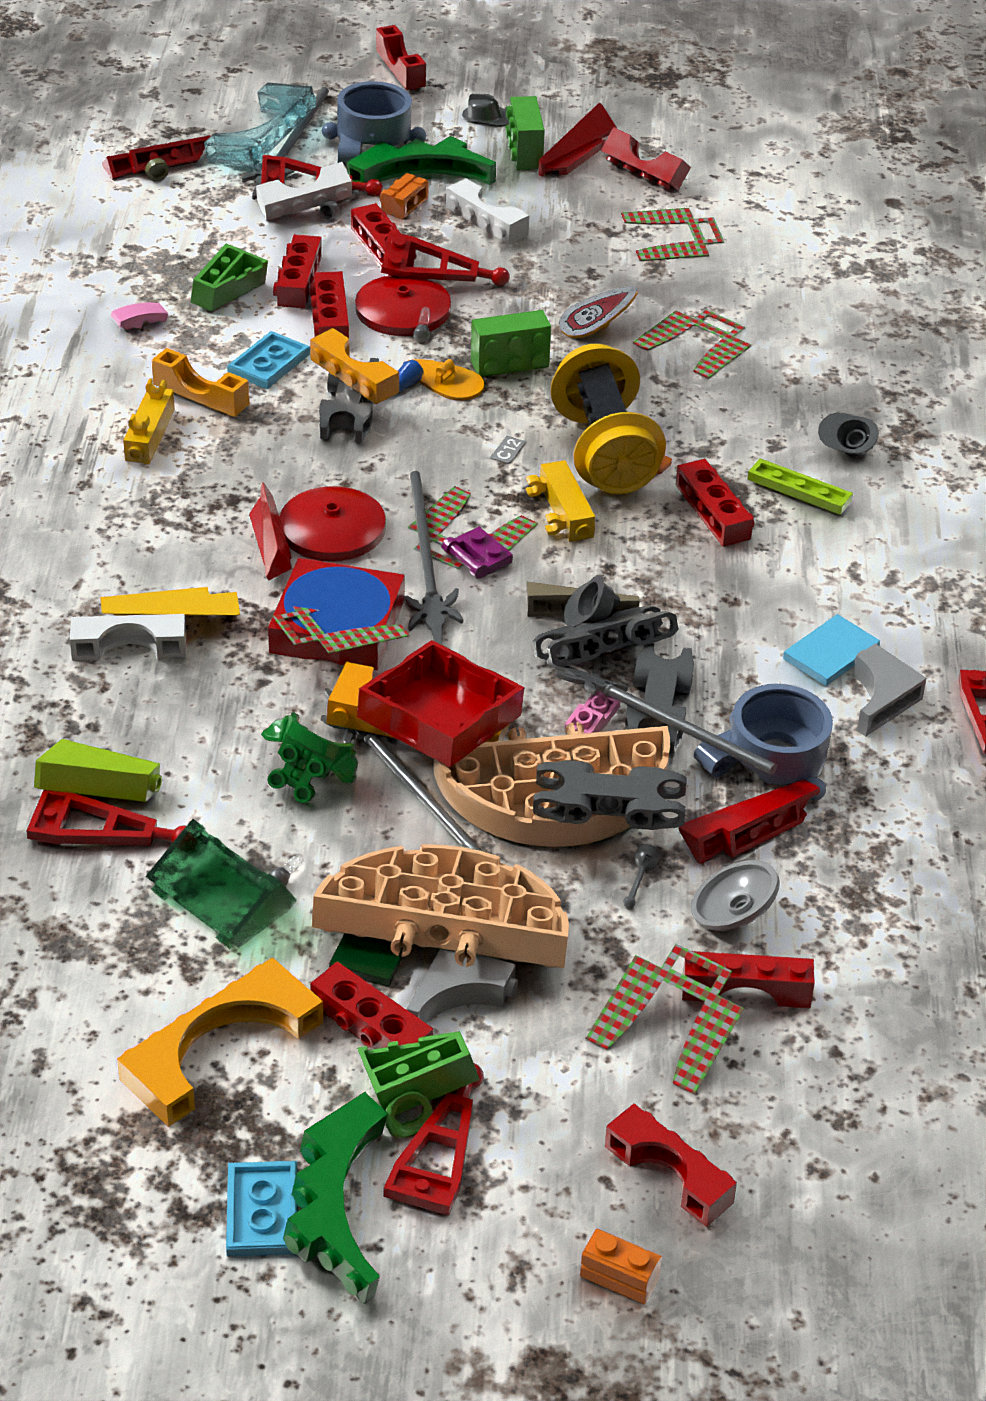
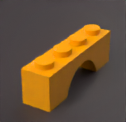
[310,328,399,404]
[151,348,250,417]

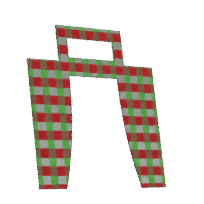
[621,208,724,261]
[632,309,751,379]
[408,486,538,569]
[273,606,410,653]
[585,944,744,1095]

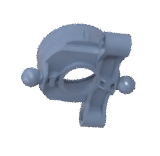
[321,81,427,165]
[694,684,833,801]

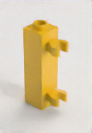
[123,378,175,464]
[526,460,595,542]

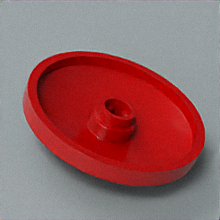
[355,275,451,336]
[280,486,386,561]

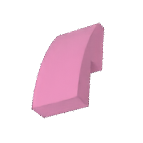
[111,302,168,330]
[565,691,620,733]

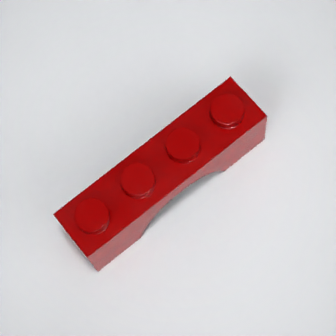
[376,25,426,90]
[600,127,691,191]
[682,951,815,1008]
[604,1103,737,1227]

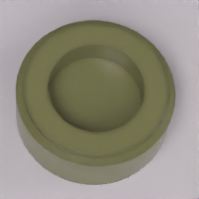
[145,158,169,181]

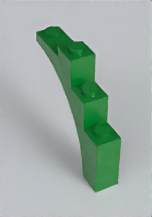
[347,136,496,185]
[283,1092,388,1304]

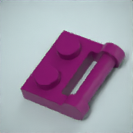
[441,526,513,579]

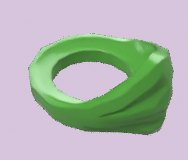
[385,1091,432,1139]

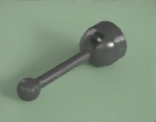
[320,190,361,220]
[623,844,661,909]

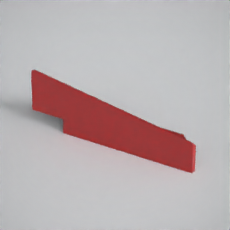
[538,103,617,176]
[102,135,211,179]
[249,482,293,581]
[678,780,820,864]

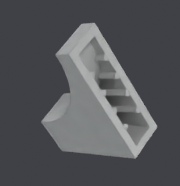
[853,643,927,737]
[406,948,519,1023]

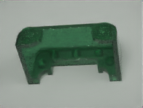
[145,819,297,949]

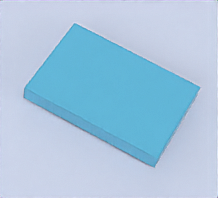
[227,331,310,389]
[783,614,880,686]
[226,1161,298,1257]

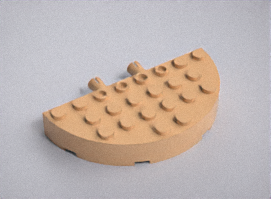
[434,722,670,847]
[312,844,569,968]

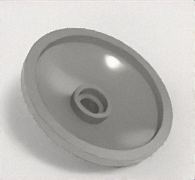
[691,860,780,931]

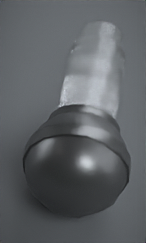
[413,307,430,343]
[268,854,304,889]

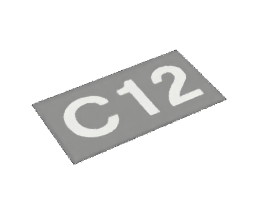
[490,436,527,464]

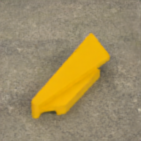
[100,587,240,616]

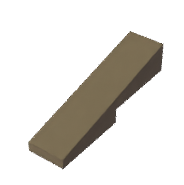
[526,581,640,623]

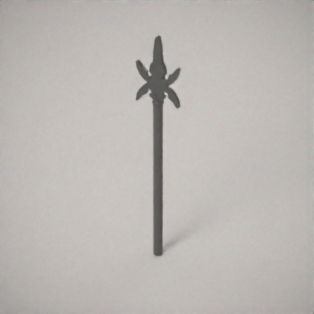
[242,87,329,200]
[404,471,463,645]
[546,657,777,775]
[321,688,483,851]

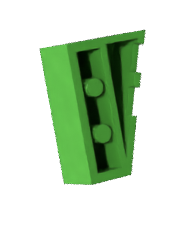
[191,243,268,311]
[357,1031,479,1115]

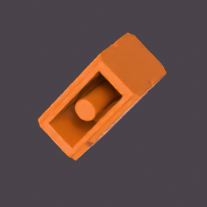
[380,173,429,220]
[580,1228,662,1305]

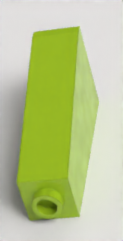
[34,739,162,802]

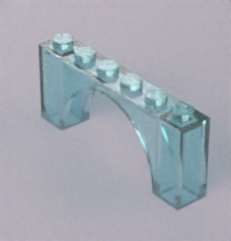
[204,82,316,168]

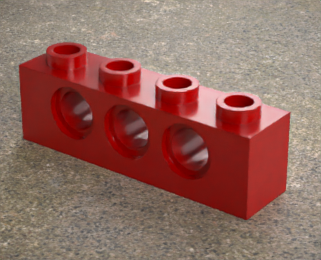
[351,203,417,267]
[273,234,322,309]
[310,271,349,338]
[675,459,755,547]
[310,961,433,1049]

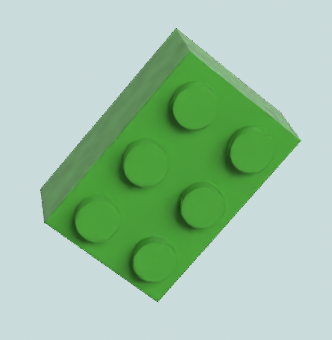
[505,96,545,170]
[471,310,551,377]

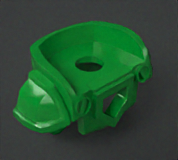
[261,712,358,803]

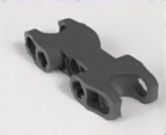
[319,358,379,442]
[533,605,679,666]
[625,643,694,754]
[533,760,687,830]

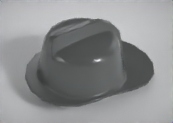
[462,93,509,126]
[818,412,879,456]
[564,575,620,627]

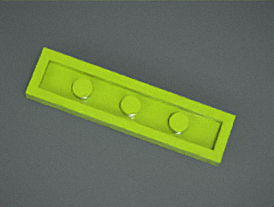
[747,458,853,515]

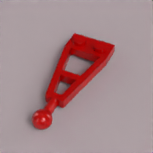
[261,155,383,197]
[381,231,510,286]
[959,669,986,754]
[26,790,196,850]
[383,1063,484,1215]

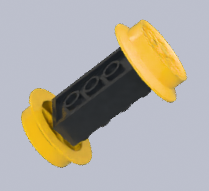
[550,344,666,494]

